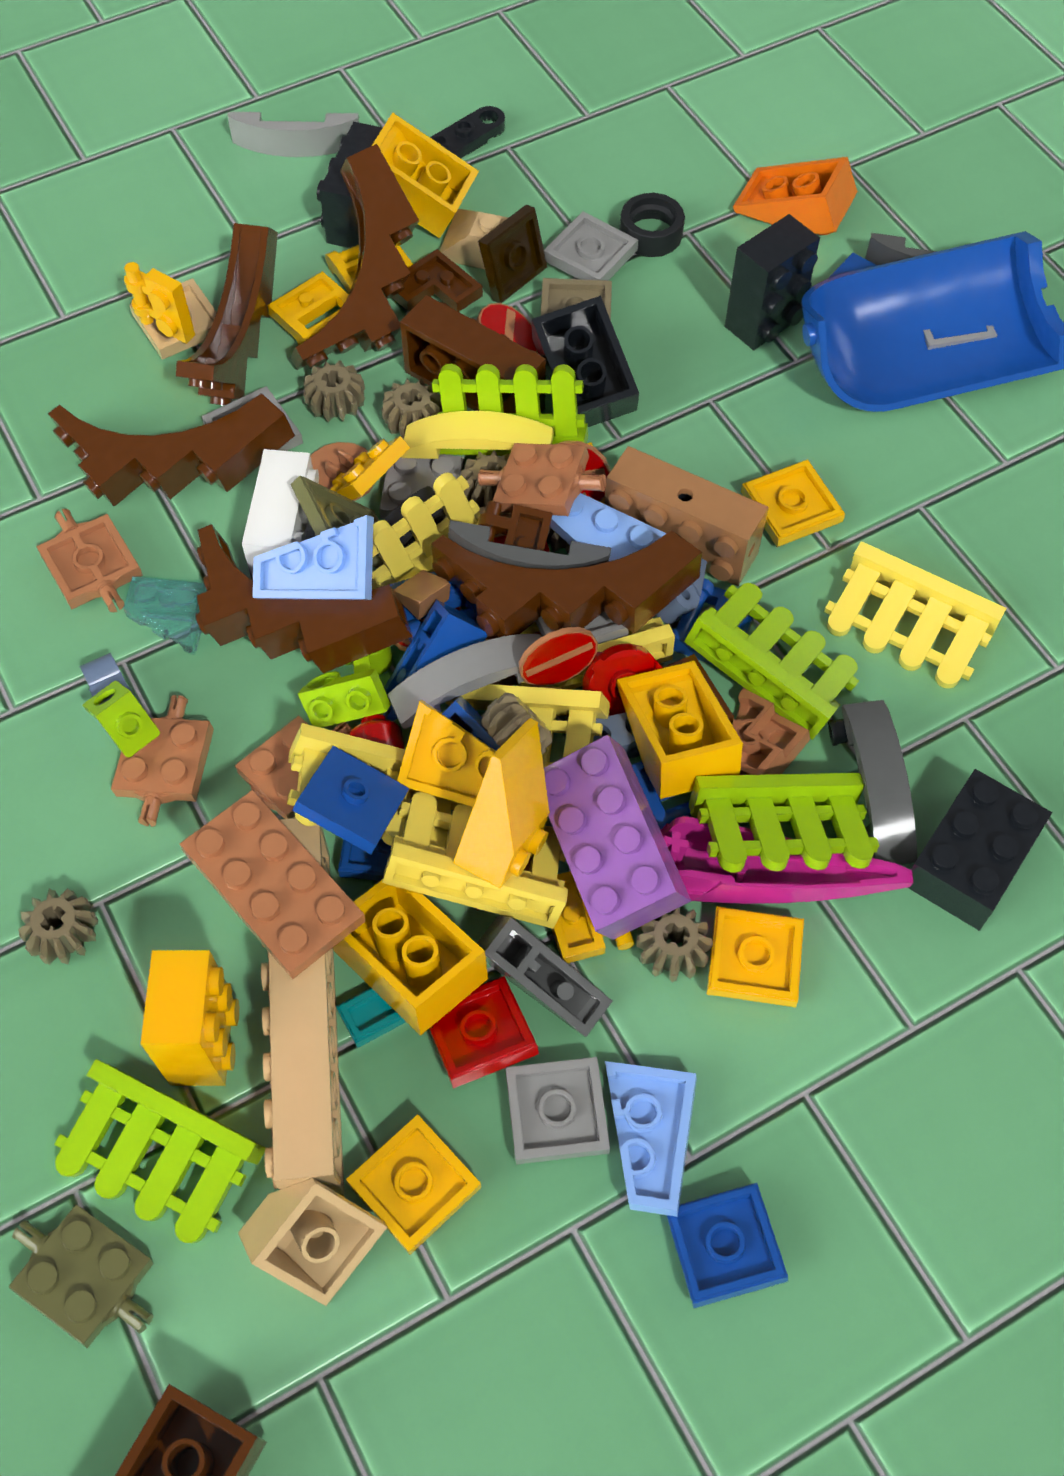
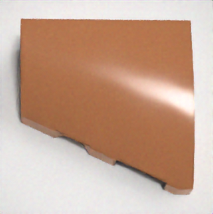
[732,688,810,775]

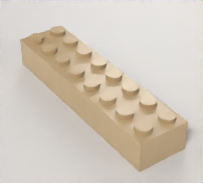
[261,818,345,1197]

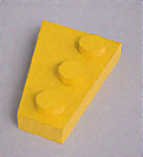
[397,700,496,807]

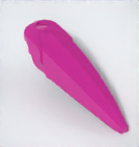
[660,816,913,904]

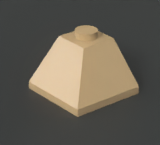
[439,209,508,269]
[238,1178,387,1306]

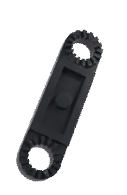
[430,106,505,158]

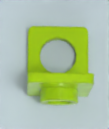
[82,681,160,758]

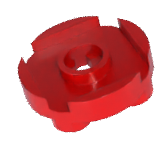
[583,644,662,716]

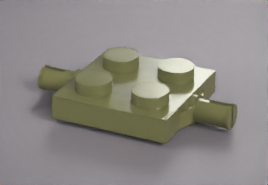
[8,1204,153,1349]

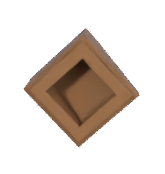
[394,570,451,620]

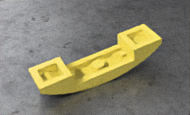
[402,411,554,459]

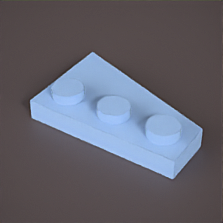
[550,493,667,562]
[253,515,374,600]
[605,1061,697,1217]

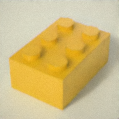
[333,880,488,1036]
[140,950,239,1086]

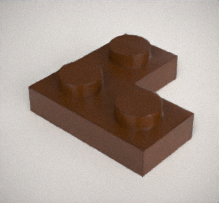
[392,249,483,312]

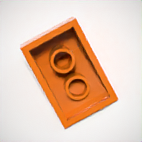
[733,157,857,235]

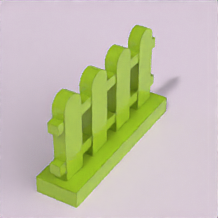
[432,364,588,456]
[684,583,859,740]
[688,773,879,873]
[54,1059,267,1244]

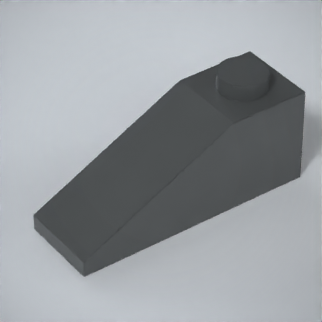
[477,915,613,1037]

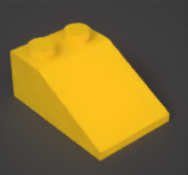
[372,112,479,238]
[617,661,743,799]
[453,718,550,889]

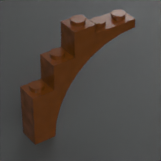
[290,144,419,370]
[176,223,278,405]
[48,393,295,507]
[196,524,413,673]
[431,530,702,638]

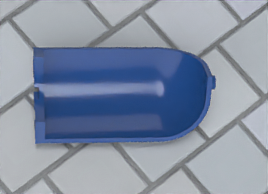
[802,231,1064,412]

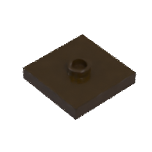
[478,204,547,303]

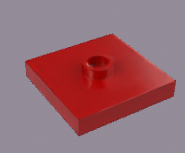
[429,976,539,1089]

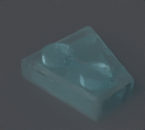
[123,576,207,655]

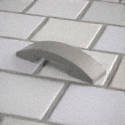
[228,112,359,157]
[387,634,541,729]

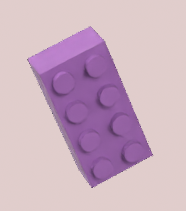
[544,734,691,940]

